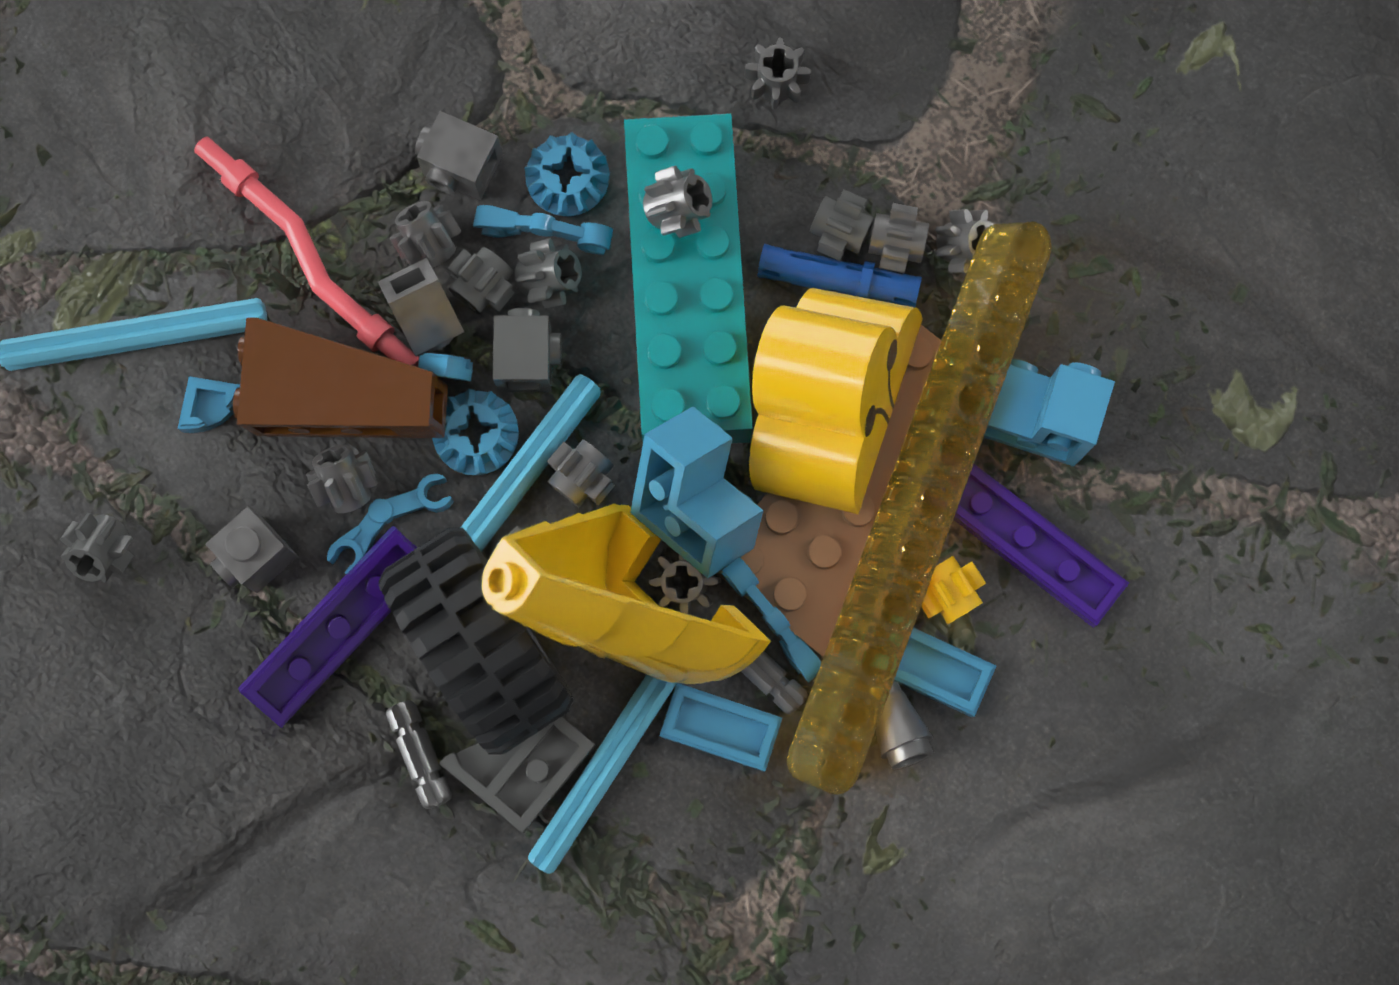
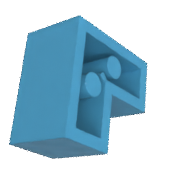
[971,359,1115,467]
[630,406,764,579]

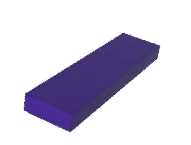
[919,449,1129,628]
[238,526,417,728]

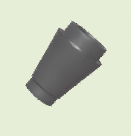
[867,682,933,769]

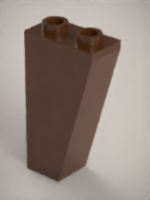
[233,318,448,438]

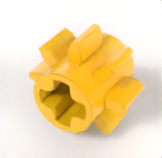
[915,556,986,624]

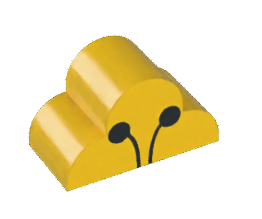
[749,288,923,514]

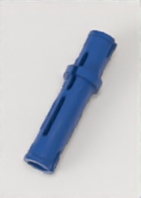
[757,244,922,308]

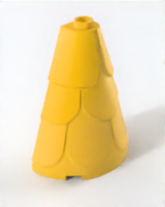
[482,504,771,684]

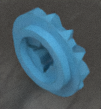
[525,132,610,216]
[432,389,519,475]

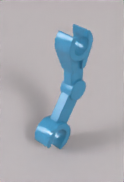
[473,205,613,255]
[327,474,454,574]
[721,557,825,683]

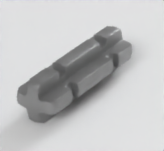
[741,651,808,715]
[386,700,452,809]

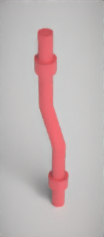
[194,136,419,367]

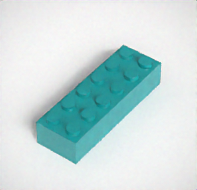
[624,113,753,444]

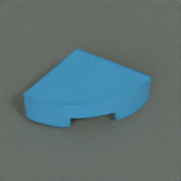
[418,353,473,381]
[178,376,240,433]

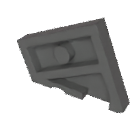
[439,717,596,833]

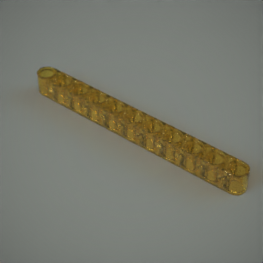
[787,221,1052,795]

